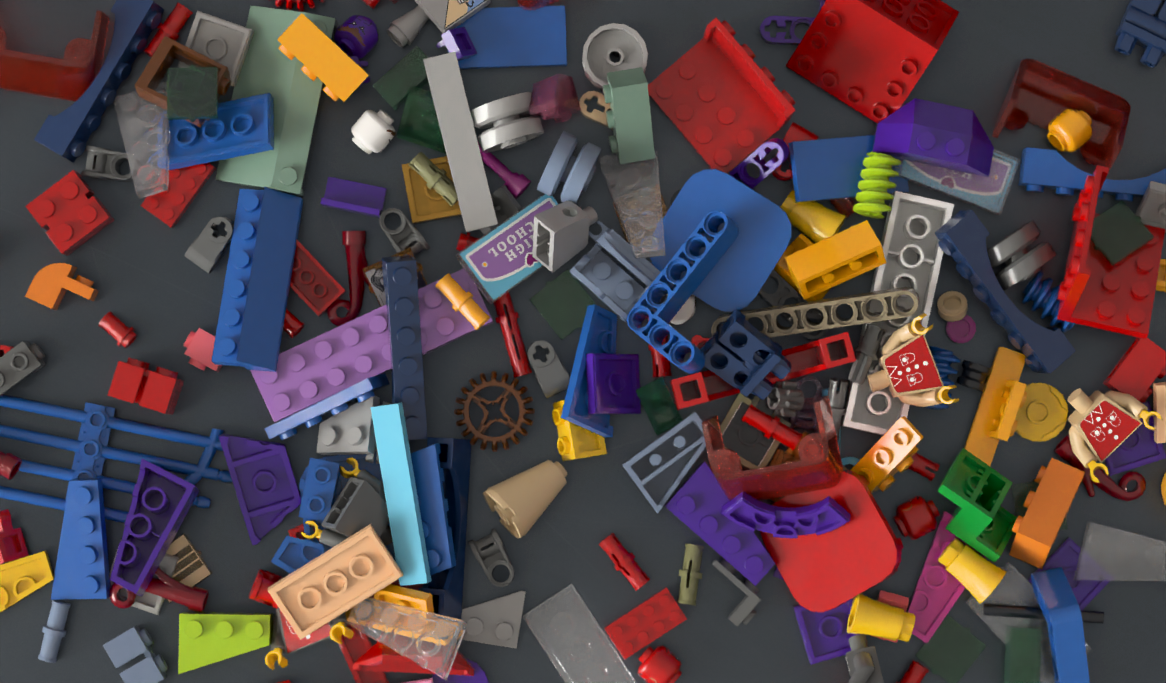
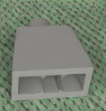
[532,200,598,273]

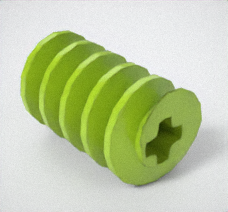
[853,152,902,219]

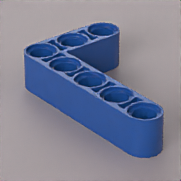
[627,210,739,374]
[1031,567,1090,683]

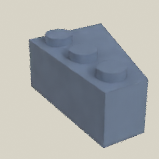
[622,412,713,514]

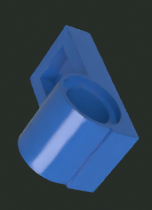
[298,458,340,522]

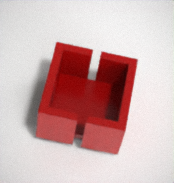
[25,170,115,256]
[108,357,184,415]

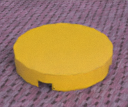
[1015,383,1068,442]

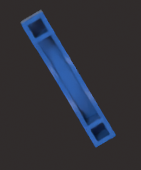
[1018,147,1166,202]

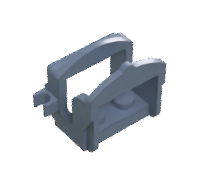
[569,221,661,322]

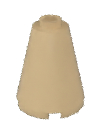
[483,460,568,538]

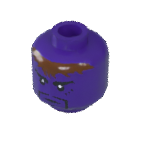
[334,15,378,59]

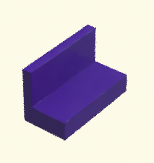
[320,177,387,218]

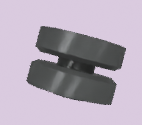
[987,220,1057,291]

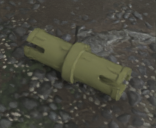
[408,151,458,207]
[677,543,704,606]

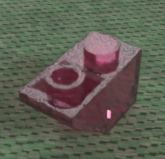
[529,74,581,122]

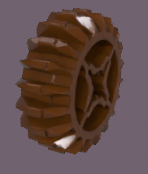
[454,371,535,452]

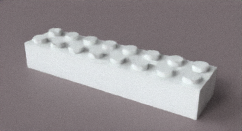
[841,191,954,435]

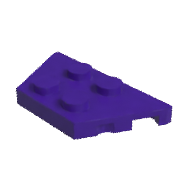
[219,434,301,546]

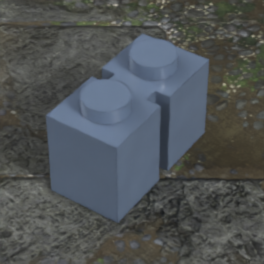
[103,625,168,683]

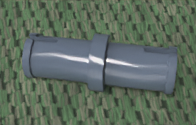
[38,600,71,663]

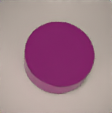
[945,315,976,344]

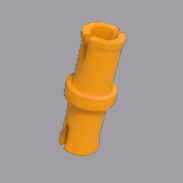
[435,273,490,330]

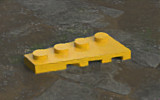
[0,550,54,613]

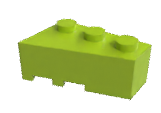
[178,612,274,674]

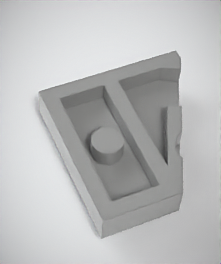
[316,396,380,455]
[457,590,526,649]

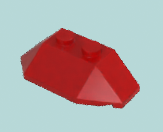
[353,634,475,676]

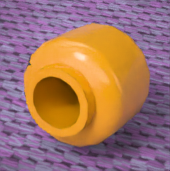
[1047,108,1092,153]

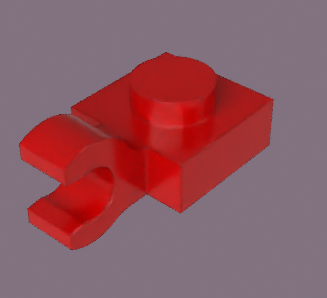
[0,509,29,564]

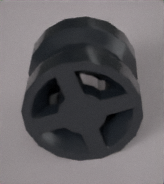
[956,360,992,392]

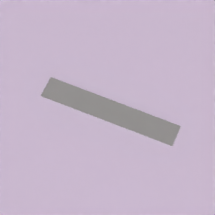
[423,52,498,232]

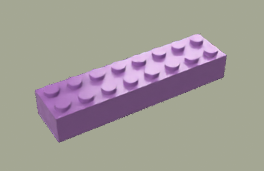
[250,267,494,423]

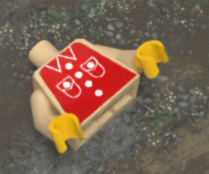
[867,313,959,407]
[1067,388,1163,483]

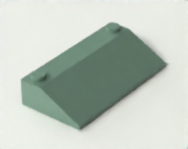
[215,5,338,197]

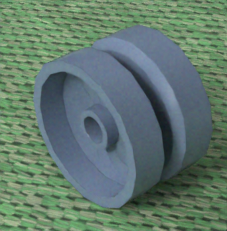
[537,131,602,205]

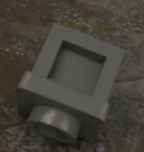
[480,185,521,235]

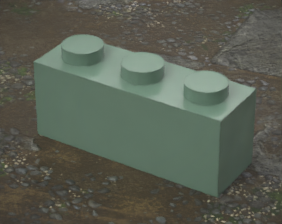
[603,67,655,164]

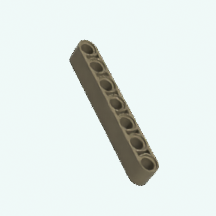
[711,287,920,338]

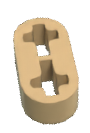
[579,91,613,130]

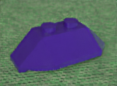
[872,98,994,177]

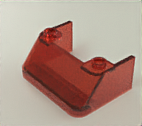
[0,10,110,102]
[992,58,1131,173]
[701,395,843,501]

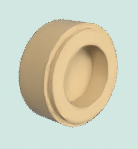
[937,291,968,322]

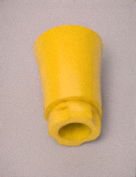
[781,190,847,243]
[937,538,1007,604]
[847,594,915,642]

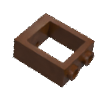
[135,36,231,128]

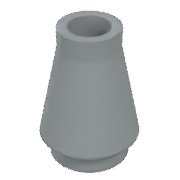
[386,5,430,48]

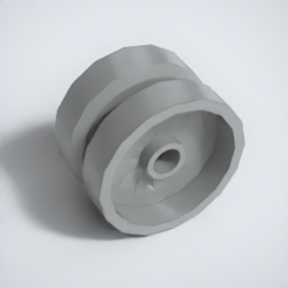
[582,23,648,91]
[470,92,544,153]

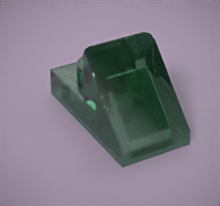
[635,377,683,435]

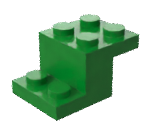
[938,448,1017,563]

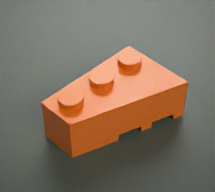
[1009,458,1085,569]

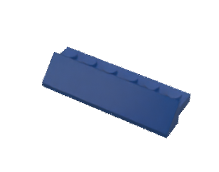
[212,187,303,372]

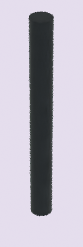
[983,603,1104,624]

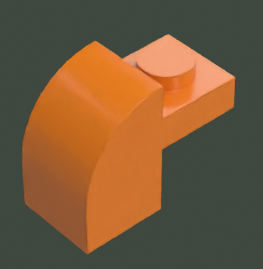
[25,263,99,310]

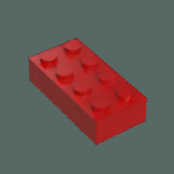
[140,163,216,228]
[290,240,347,317]
[604,587,687,660]

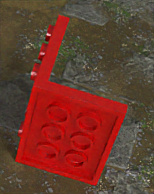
[786,0,959,124]
[648,17,796,173]
[1057,165,1165,339]

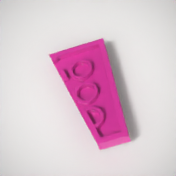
[906,511,986,644]

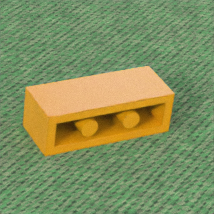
[277,13,369,102]
[785,220,886,300]

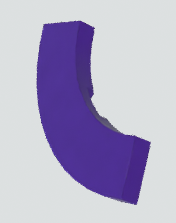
[721,491,851,538]

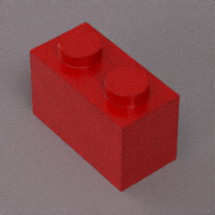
[1103,337,1166,403]

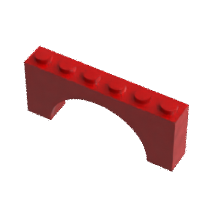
[669,332,856,410]

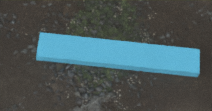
[371,402,431,586]

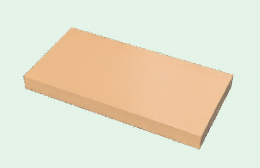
[268,524,403,640]

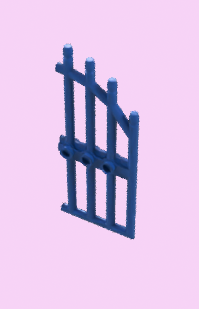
[0,394,233,523]

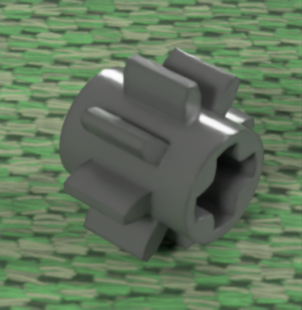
[767,381,804,417]

